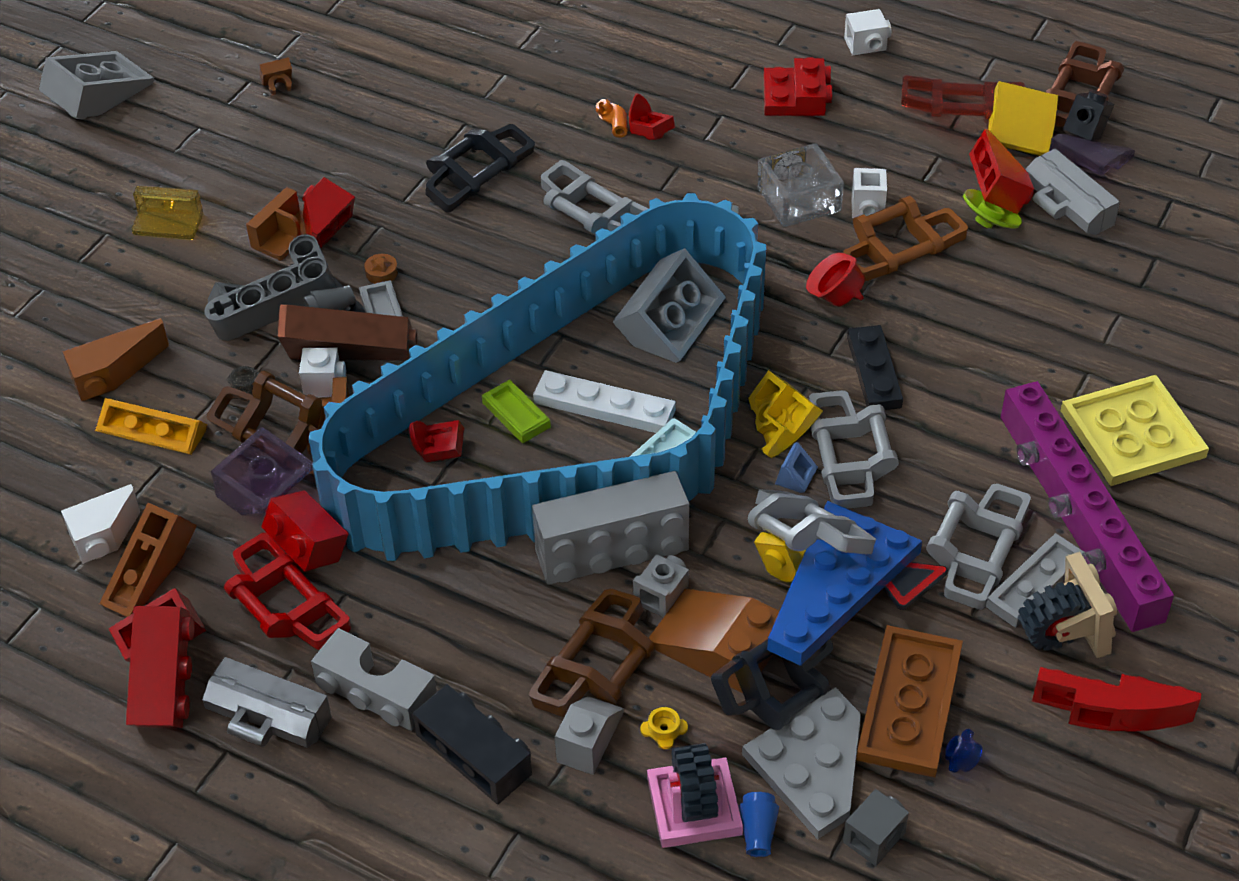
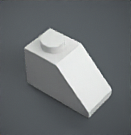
[61,484,140,564]

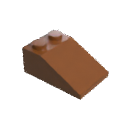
[649,589,779,693]

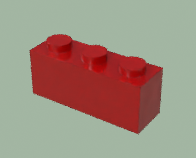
[126,606,194,728]

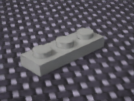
[985,533,1086,628]

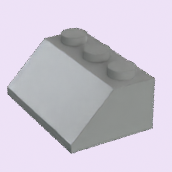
[613,248,726,363]

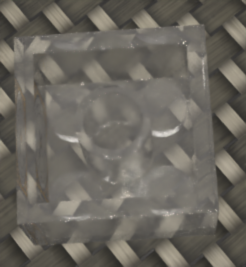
[757,143,844,228]

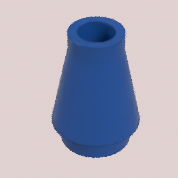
[739,792,779,857]

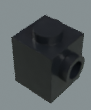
[1063,90,1115,141]

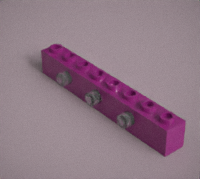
[1000,381,1174,632]

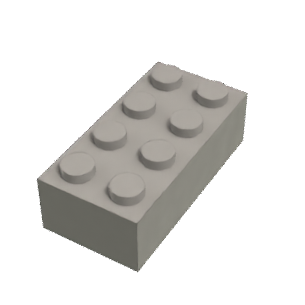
[532,471,689,585]

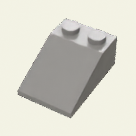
[39,51,154,119]

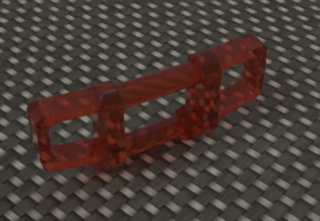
[901,75,1025,120]

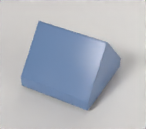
[775,442,818,493]

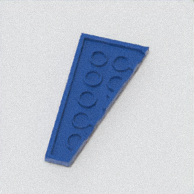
[767,501,922,666]

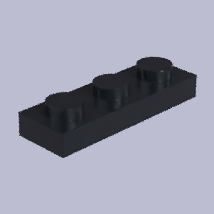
[847,325,903,410]

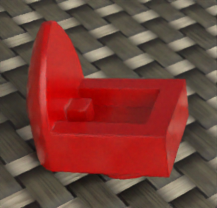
[629,93,675,140]
[409,420,464,462]

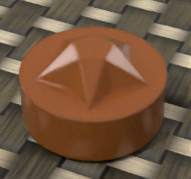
[364,254,398,284]

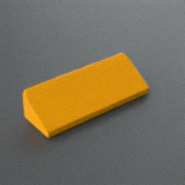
[95,398,208,455]

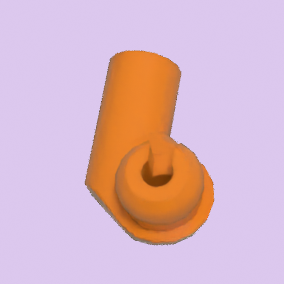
[595,99,627,138]

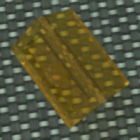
[132,186,204,240]

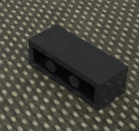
[412,684,532,805]

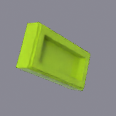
[482,379,551,444]

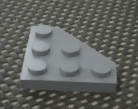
[742,687,861,840]

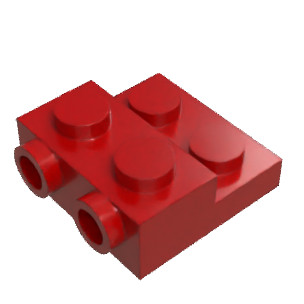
[763,57,832,116]

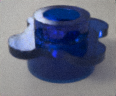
[945,729,983,773]

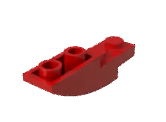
[1032,667,1202,732]

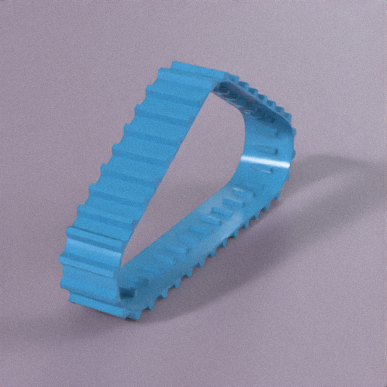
[309,193,766,561]

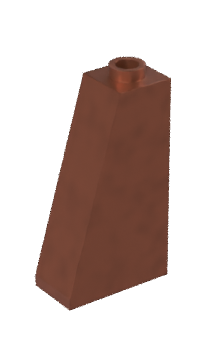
[278,305,418,360]

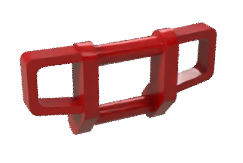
[224,532,351,650]

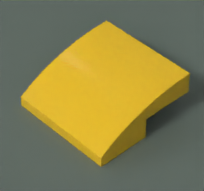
[988,81,1058,156]

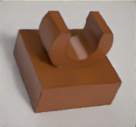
[259,57,292,95]

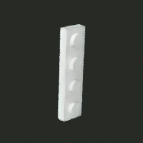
[533,370,676,433]

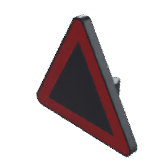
[883,562,948,610]

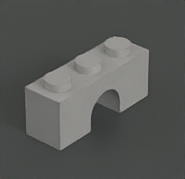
[311,628,437,731]

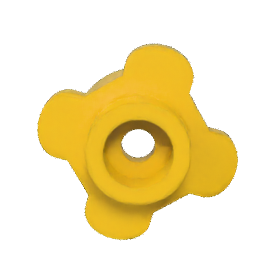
[640,707,688,749]

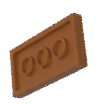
[856,625,963,778]

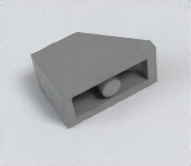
[555,696,624,775]

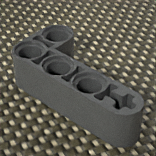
[204,234,336,341]

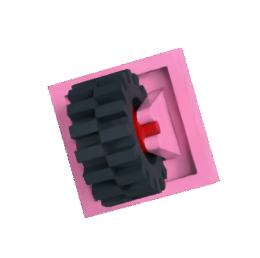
[647,743,743,848]

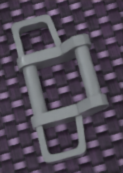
[541,160,648,234]
[809,390,899,509]
[926,484,1031,610]
[748,489,876,554]

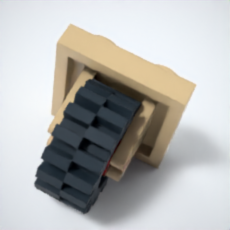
[1018,551,1117,658]

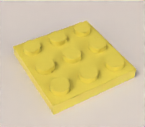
[1060,375,1209,486]

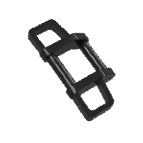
[425,124,535,213]
[711,638,833,730]

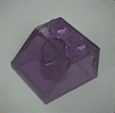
[211,427,313,515]

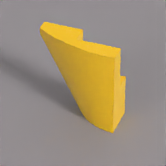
[748,370,823,458]

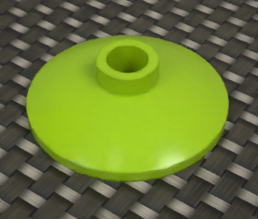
[963,189,1022,229]

